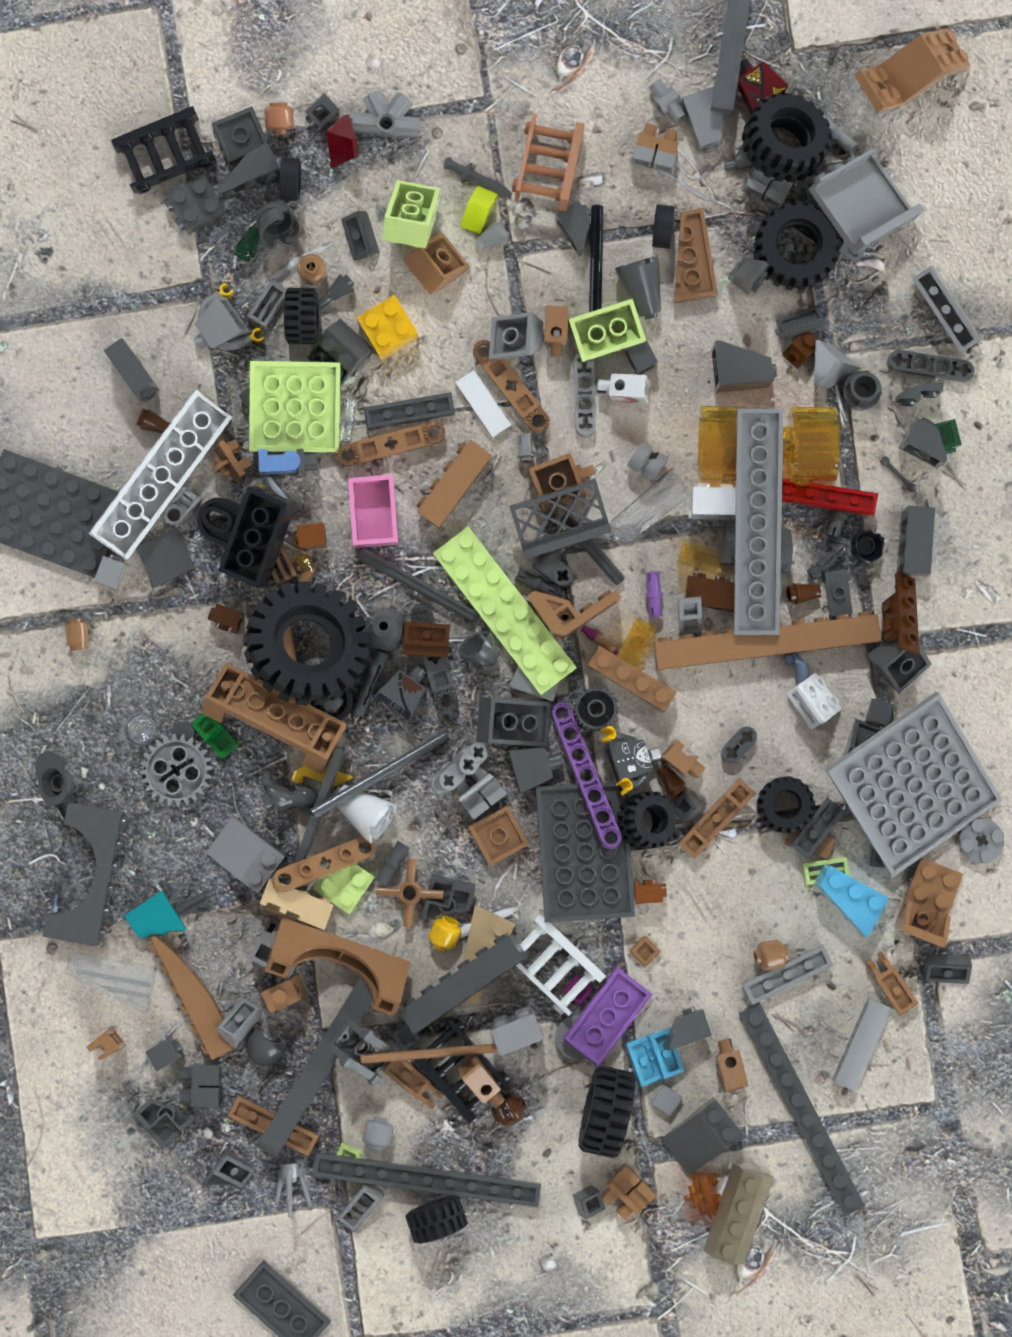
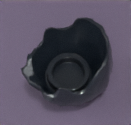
[850,529,885,563]

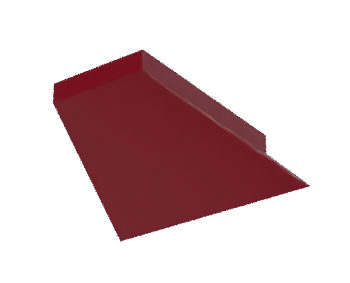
[326,114,359,169]

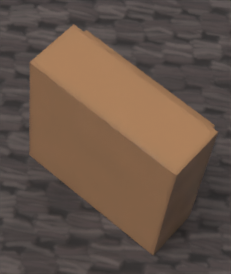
[629,935,661,967]

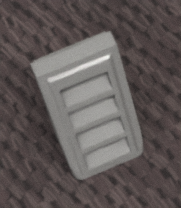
[337,1183,384,1232]

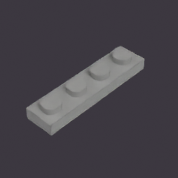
[742,945,833,1005]

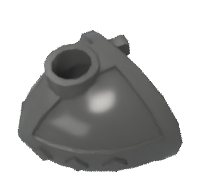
[459,631,499,669]

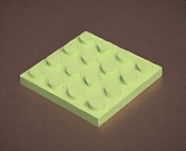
[249,361,340,453]

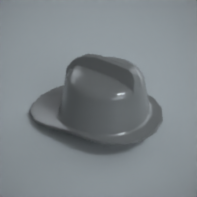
[35,751,74,805]

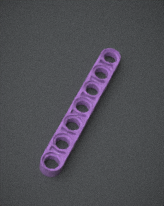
[551,703,621,849]

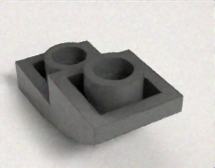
[895,382,944,406]

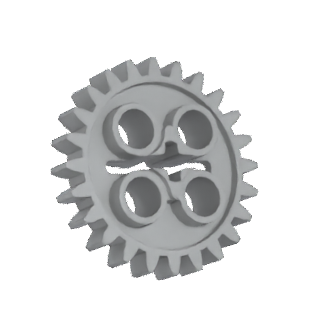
[140,734,214,807]

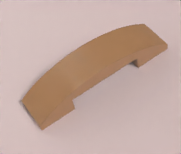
[678,778,756,859]

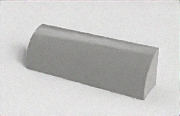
[832,997,893,1091]

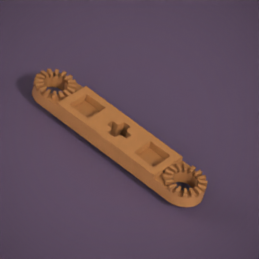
[473,340,550,433]
[337,421,446,467]
[272,836,376,893]

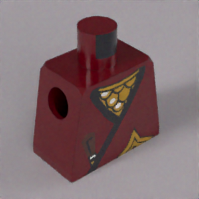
[737,58,788,114]

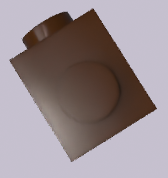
[782,332,817,369]

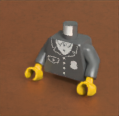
[600,726,661,795]

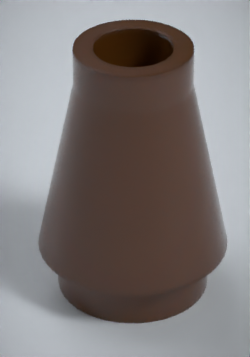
[136,409,170,434]
[786,583,821,605]
[657,764,687,799]

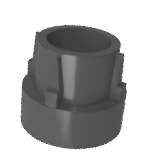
[842,370,882,411]

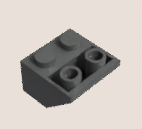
[307,319,373,387]

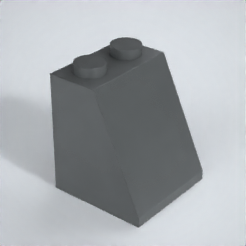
[711,340,777,393]

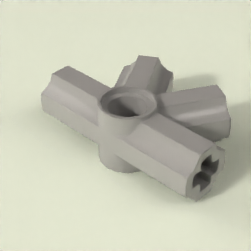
[352,91,420,138]

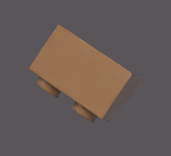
[403,233,470,295]

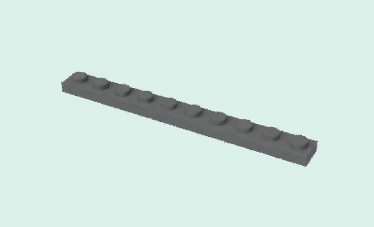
[739,1003,865,1216]
[313,1152,541,1207]

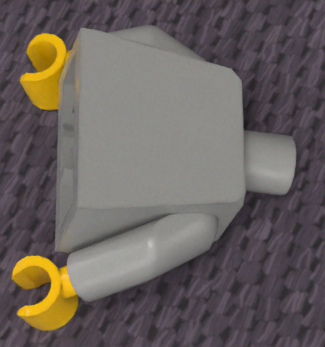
[193,283,264,351]

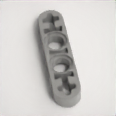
[574,352,596,438]

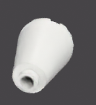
[332,785,396,843]

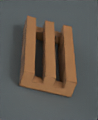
[272,544,298,586]

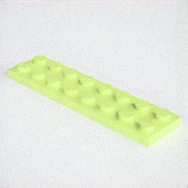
[433,526,577,695]

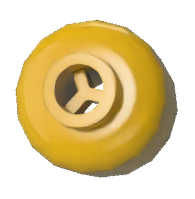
[428,916,461,951]

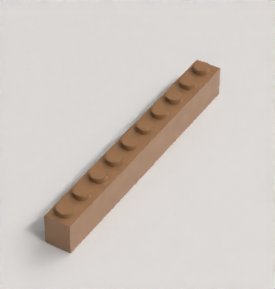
[654,611,882,670]

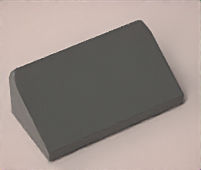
[341,211,380,261]
[924,953,972,984]

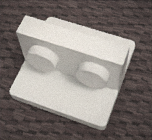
[786,673,841,730]

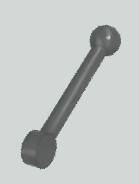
[880,456,916,492]

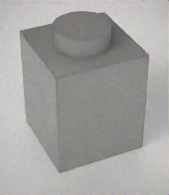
[94,554,127,591]

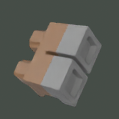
[631,123,679,174]

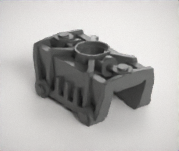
[328,1019,401,1086]

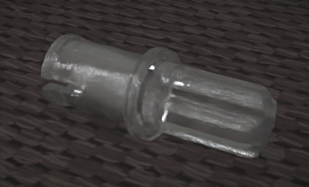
[339,398,358,444]

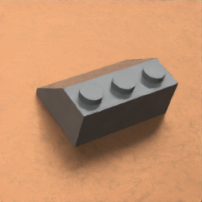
[719,520,793,574]

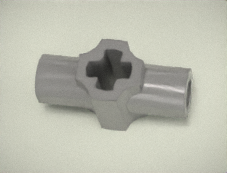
[649,79,686,124]

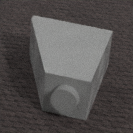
[681,86,724,153]

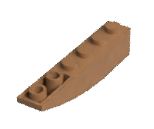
[150,935,239,1060]

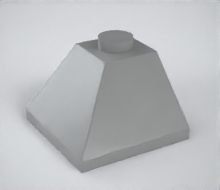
[489,312,543,361]

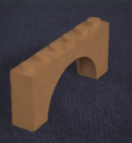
[264,917,410,1016]

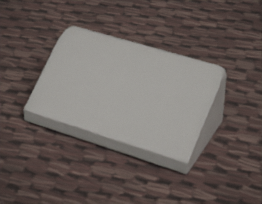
[216,998,262,1048]

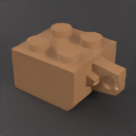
[528,453,596,514]

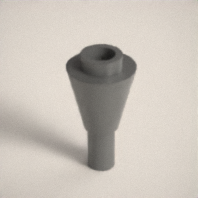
[319,274,355,309]

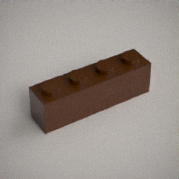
[684,573,734,612]

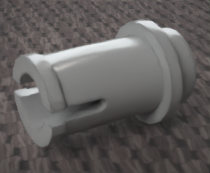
[517,434,535,463]

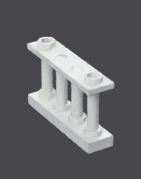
[516,913,606,1016]

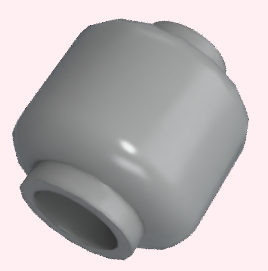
[362,1116,394,1151]

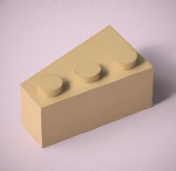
[260,878,334,932]

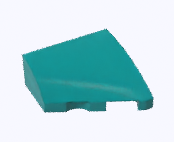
[124,891,187,939]

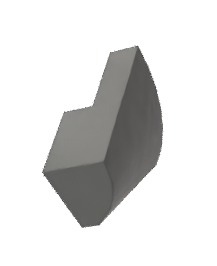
[421,874,475,920]
[133,1098,196,1149]

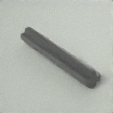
[560,514,625,585]

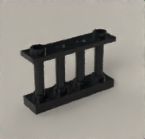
[111,106,216,194]
[414,1017,511,1124]

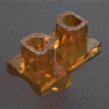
[684,1172,721,1215]

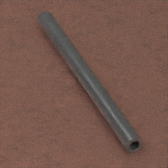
[309,731,450,819]

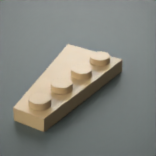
[463,904,515,1006]

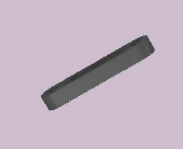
[887,350,975,382]

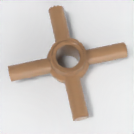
[376,859,444,927]

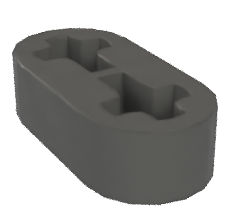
[721,727,757,763]

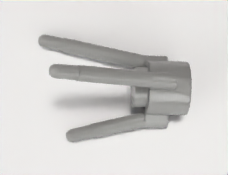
[275,1163,312,1218]

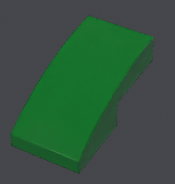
[191,714,239,760]

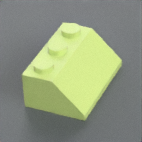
[568,299,646,362]

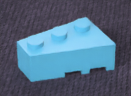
[814,864,889,938]

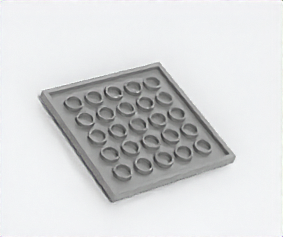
[825,692,1002,877]

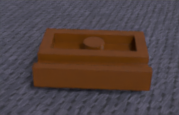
[403,621,450,658]

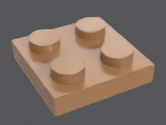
[469,805,529,866]

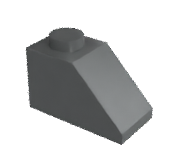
[555,200,591,256]
[663,1006,712,1050]

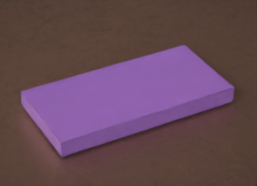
[562,967,652,1067]

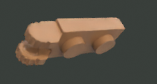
[866,951,919,1016]
[382,1060,444,1109]

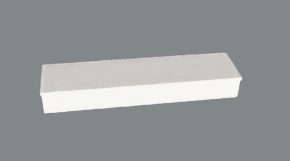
[88,390,232,560]

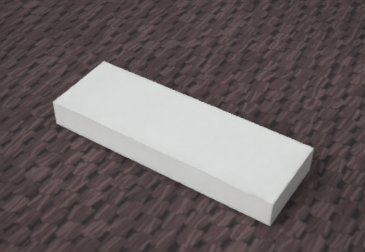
[455,370,511,438]

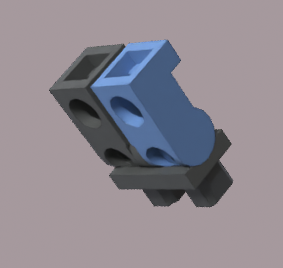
[258,449,318,478]

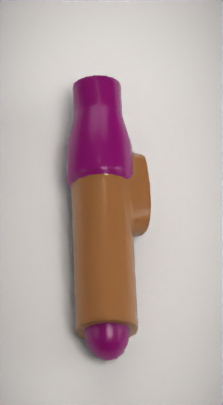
[580,625,618,655]

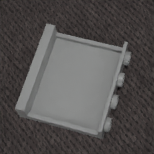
[808,145,925,255]

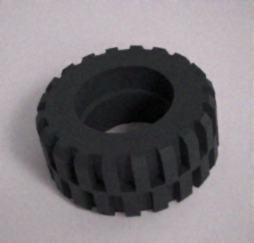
[742,93,832,182]
[753,201,841,291]
[578,1065,636,1158]

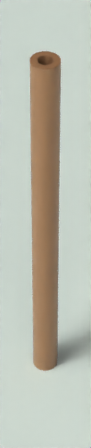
[360,1044,498,1064]

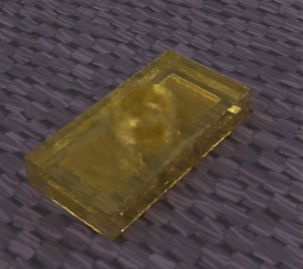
[617,617,657,667]

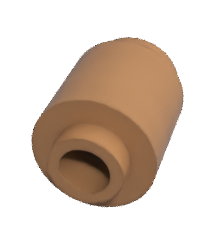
[65,618,90,651]

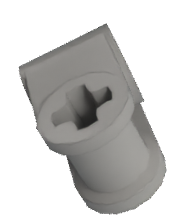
[163,484,204,528]

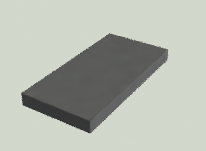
[233,1260,331,1337]

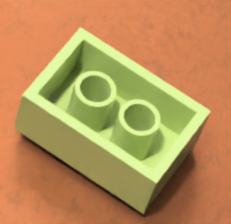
[382,180,440,248]

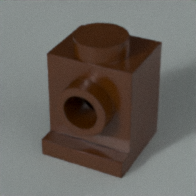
[208,604,244,635]

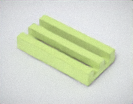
[802,857,850,886]

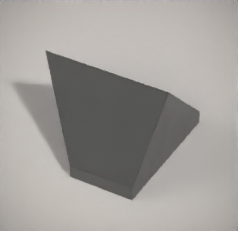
[201,1149,255,1188]

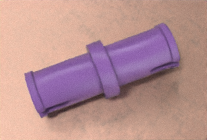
[645,572,663,617]

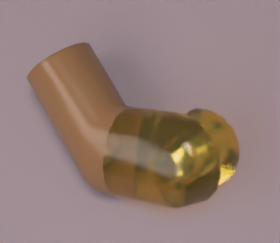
[296,553,315,583]

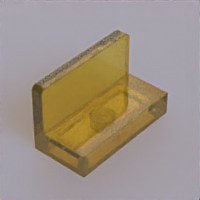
[676,541,723,576]

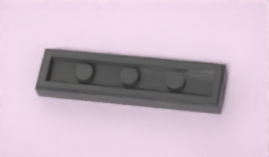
[364,392,455,430]

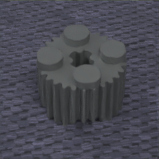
[573,686,619,732]

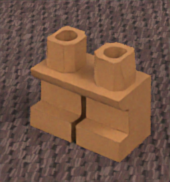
[661,740,706,779]
[601,1163,657,1220]

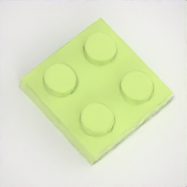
[313,864,375,914]

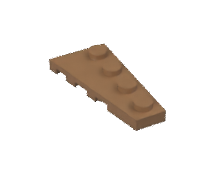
[674,208,718,304]

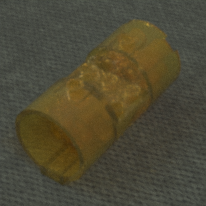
[698,406,840,486]

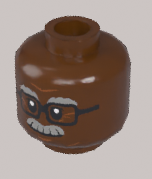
[491,1093,527,1126]

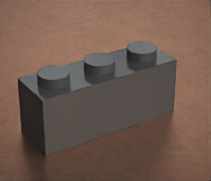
[897,505,935,577]

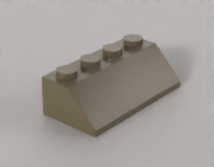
[703,1164,774,1264]

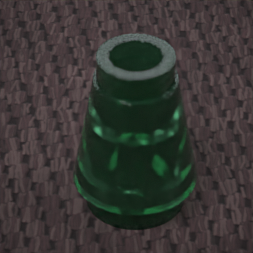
[234,227,260,262]

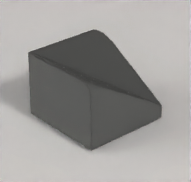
[673,791,706,823]
[572,1185,605,1220]

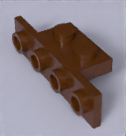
[881,572,920,655]

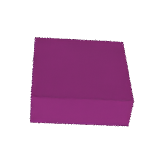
[562,975,594,1006]

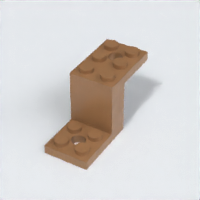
[854,28,971,113]

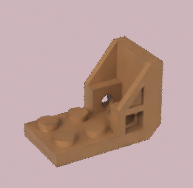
[526,589,621,639]
[894,858,963,948]

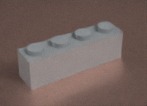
[912,265,983,353]

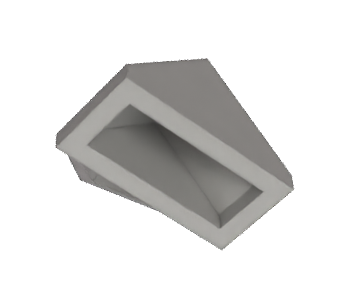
[814,340,861,388]

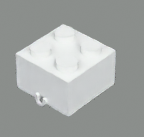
[688,483,735,520]

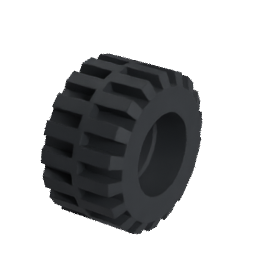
[284,288,319,344]
[757,776,815,833]
[616,791,679,850]
[405,1196,468,1244]

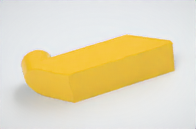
[290,766,354,787]

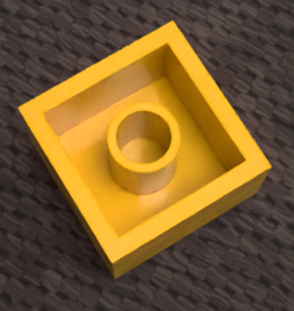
[356,295,419,360]

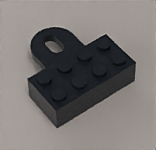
[197,486,297,588]

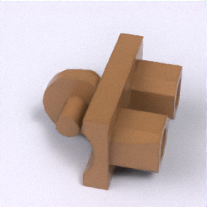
[212,440,252,483]

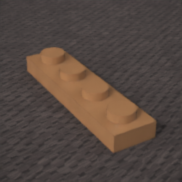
[228,1095,319,1157]

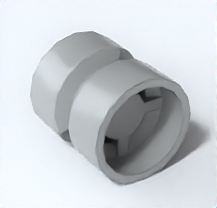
[627,441,669,482]

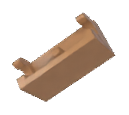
[86,1028,126,1060]

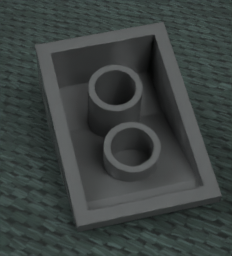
[476,697,551,747]
[661,1097,744,1175]

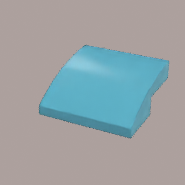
[624,1028,684,1087]

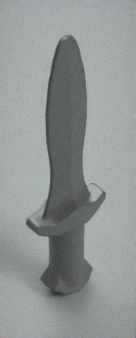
[443,157,512,197]

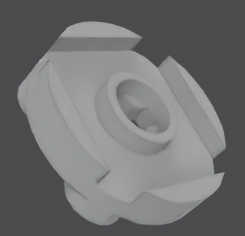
[958,818,1005,863]

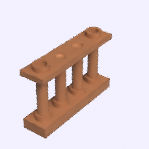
[511,113,585,212]

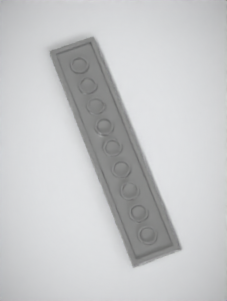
[733,408,783,635]

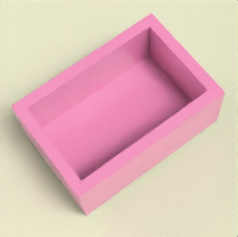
[348,475,399,548]

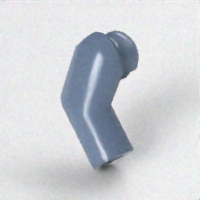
[784,653,808,683]

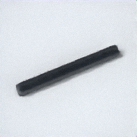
[589,204,603,312]

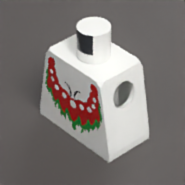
[598,374,651,405]

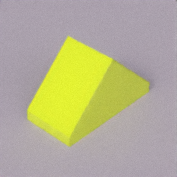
[460,186,498,235]

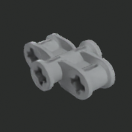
[430,742,488,794]

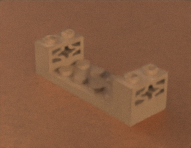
[202,662,347,774]

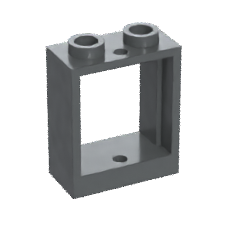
[104,338,159,401]

